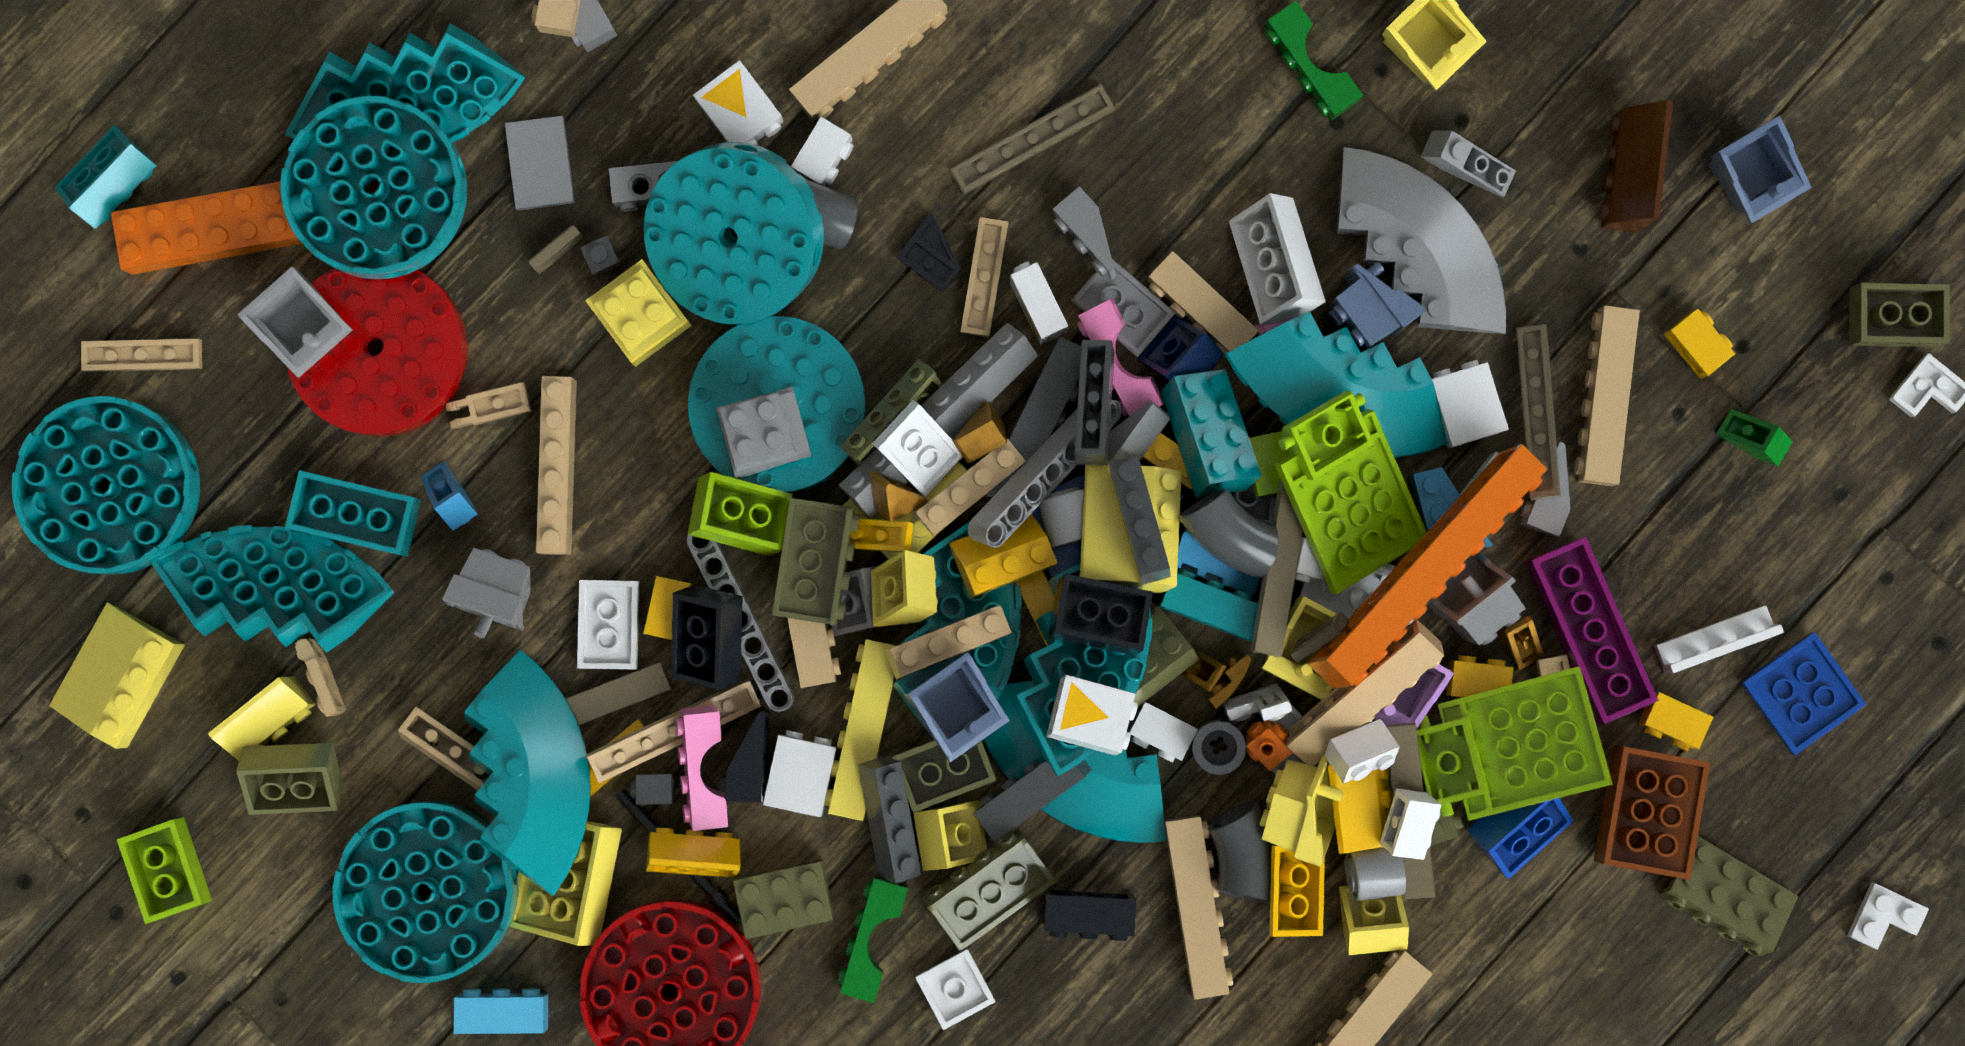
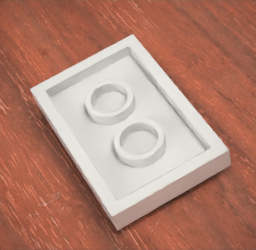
[872,400,963,497]
[577,580,640,669]

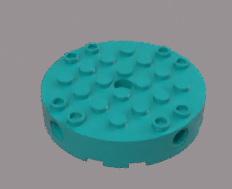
[280,96,467,279]
[644,142,824,324]
[688,316,866,494]
[12,396,200,575]
[333,801,518,983]

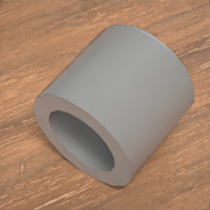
[1038,487,1084,548]
[1344,847,1406,901]

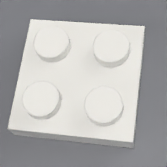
[915,948,996,1030]

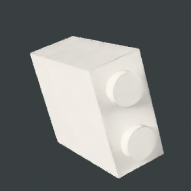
[1432,360,1509,449]
[763,730,837,817]

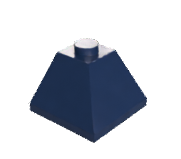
[1136,316,1224,380]

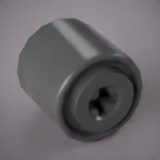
[1192,718,1246,775]

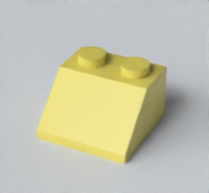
[871,550,938,627]
[913,800,987,871]
[1339,886,1409,955]

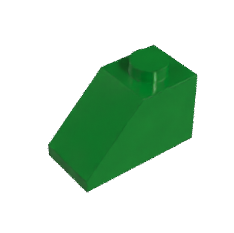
[1716,409,1793,467]

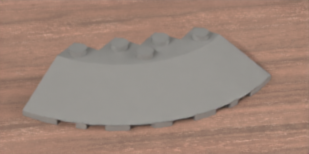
[1336,147,1506,334]

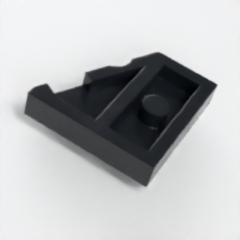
[897,213,961,293]

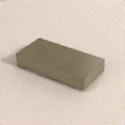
[528,225,585,274]
[1291,612,1348,663]

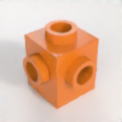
[1246,720,1292,771]

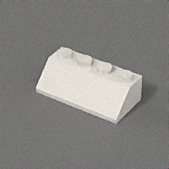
[1229,193,1326,325]

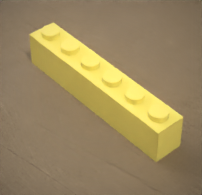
[824,639,895,821]

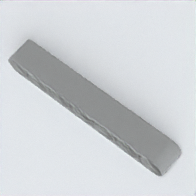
[968,400,1121,548]
[687,535,794,712]

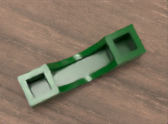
[1264,1,1363,121]
[837,876,909,1003]

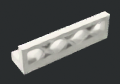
[1654,605,1784,673]

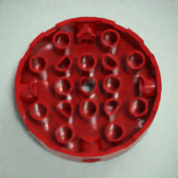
[287,268,468,437]
[580,899,762,1046]

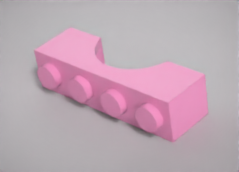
[1077,298,1164,417]
[675,705,728,831]

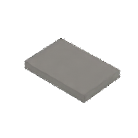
[505,116,575,211]
[1071,259,1175,358]

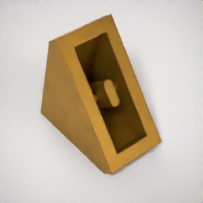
[952,401,1007,463]
[870,470,928,522]
[1496,616,1544,670]
[1180,647,1226,692]

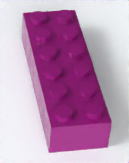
[1524,537,1659,724]

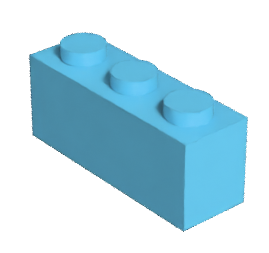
[454,988,548,1034]

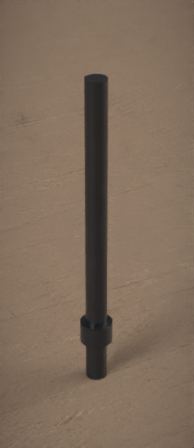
[615,788,741,925]

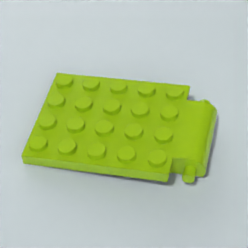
[1274,390,1427,594]
[1417,667,1613,821]

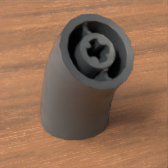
[805,179,858,250]
[1178,488,1279,579]
[1208,801,1272,904]

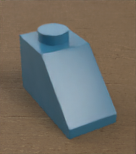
[420,461,477,531]

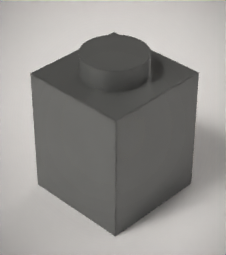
[580,235,624,279]
[631,773,675,805]

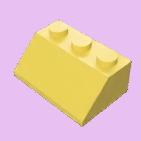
[208,677,316,761]

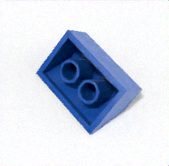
[1467,798,1574,879]

